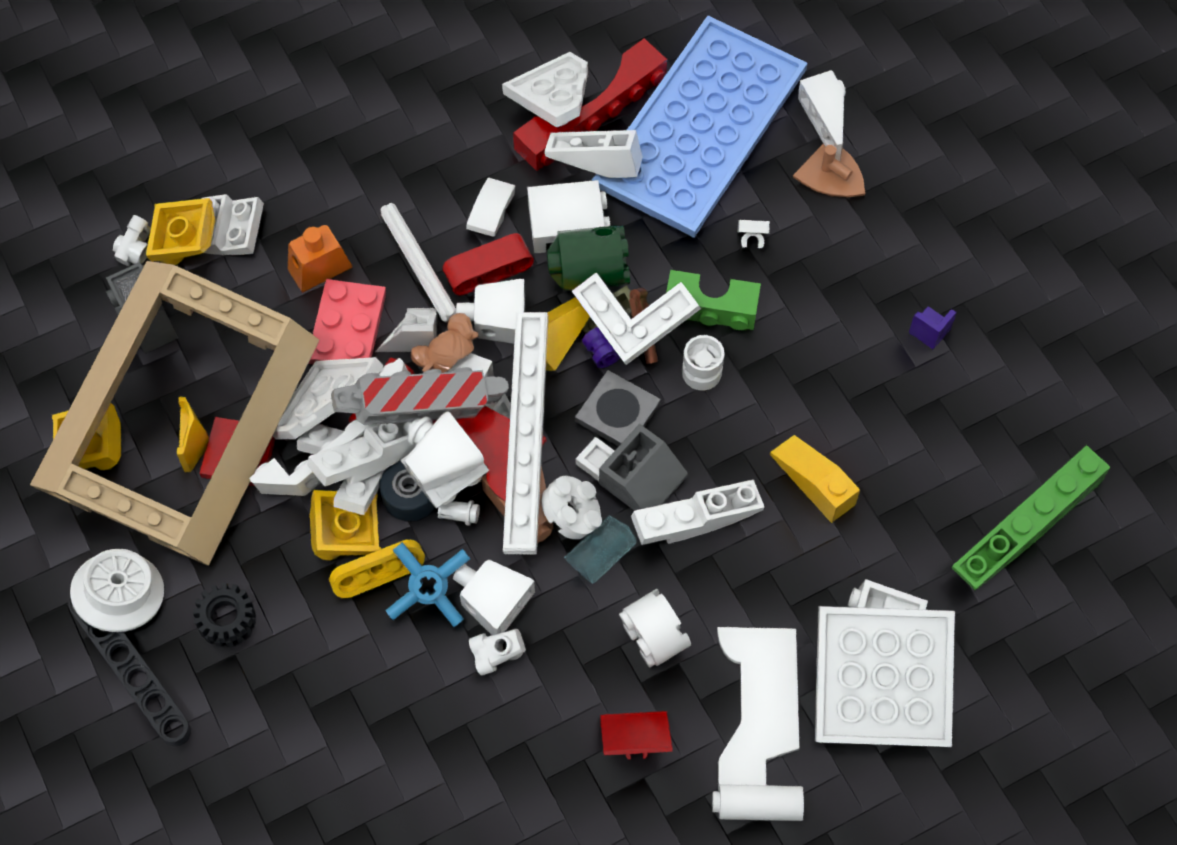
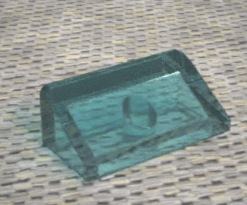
[564,515,636,583]

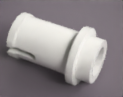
[438,500,480,526]

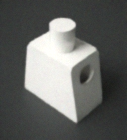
[456,279,525,344]
[453,560,535,635]

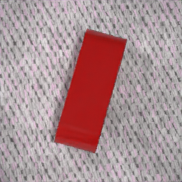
[442,233,534,295]

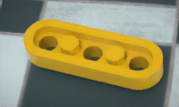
[329,540,425,598]

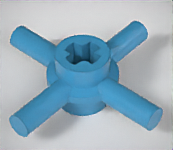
[385,542,471,627]

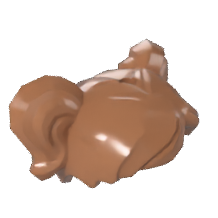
[411,313,479,373]

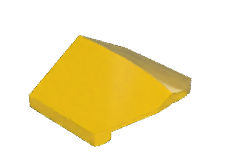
[177,397,209,472]

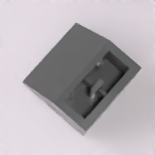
[599,423,688,511]

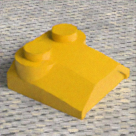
[146,198,215,265]
[52,403,121,470]
[310,490,381,560]

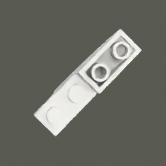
[307,422,416,486]
[631,480,765,545]

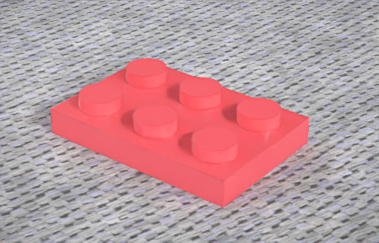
[308,279,387,364]

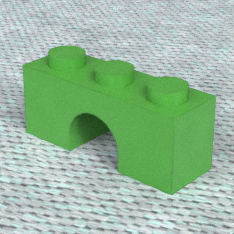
[666,270,761,330]

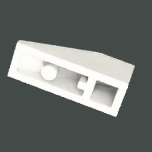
[798,70,846,161]
[544,130,643,178]

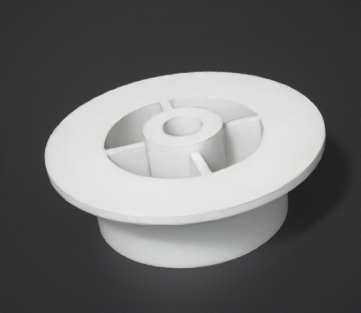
[70,549,164,632]

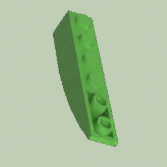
[952,445,1110,591]

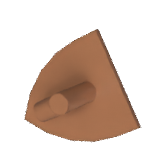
[793,143,865,197]

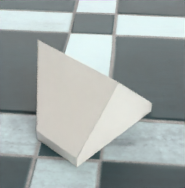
[375,308,438,352]

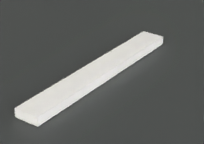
[503,312,548,554]

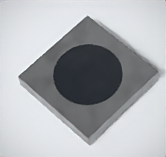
[575,370,661,446]

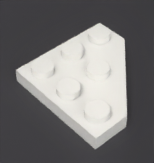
[502,52,588,127]
[273,357,383,439]

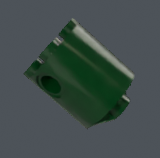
[547,225,630,292]

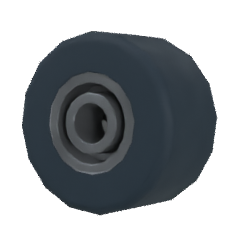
[380,460,435,521]

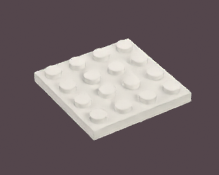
[815,606,955,747]

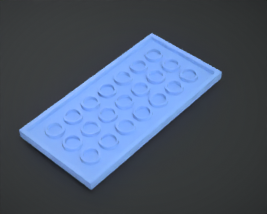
[592,16,808,237]

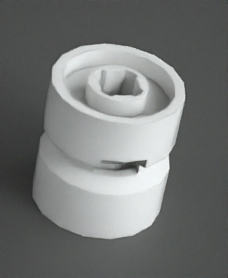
[682,335,724,390]

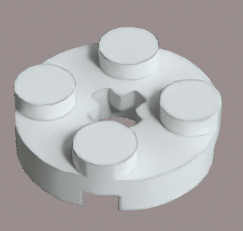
[541,476,602,539]

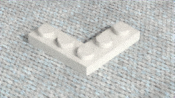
[572,273,701,365]
[297,424,387,515]

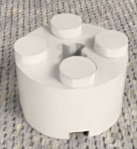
[619,589,691,668]

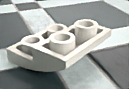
[201,194,264,255]

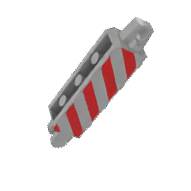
[331,367,509,425]

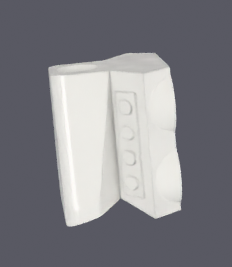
[400,411,489,508]

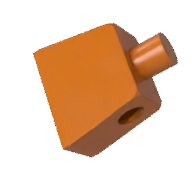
[288,225,352,293]

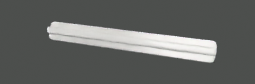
[381,203,456,322]

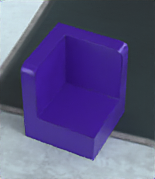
[909,306,957,350]

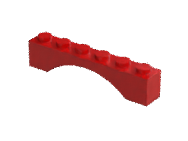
[513,38,667,171]

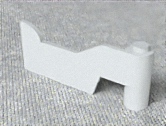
[712,627,804,821]

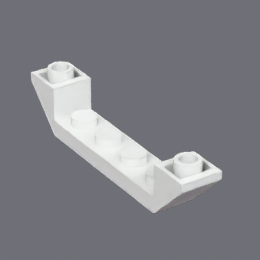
[249,358,408,496]

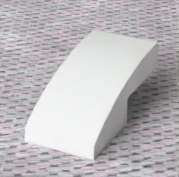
[466,178,516,237]

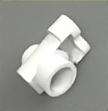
[113,215,151,266]
[469,629,526,676]

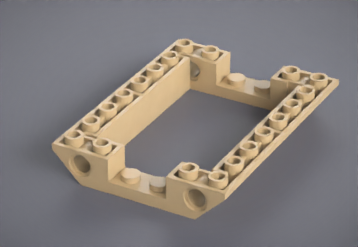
[30,261,319,566]

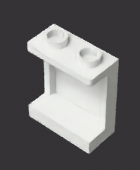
[527,180,610,254]

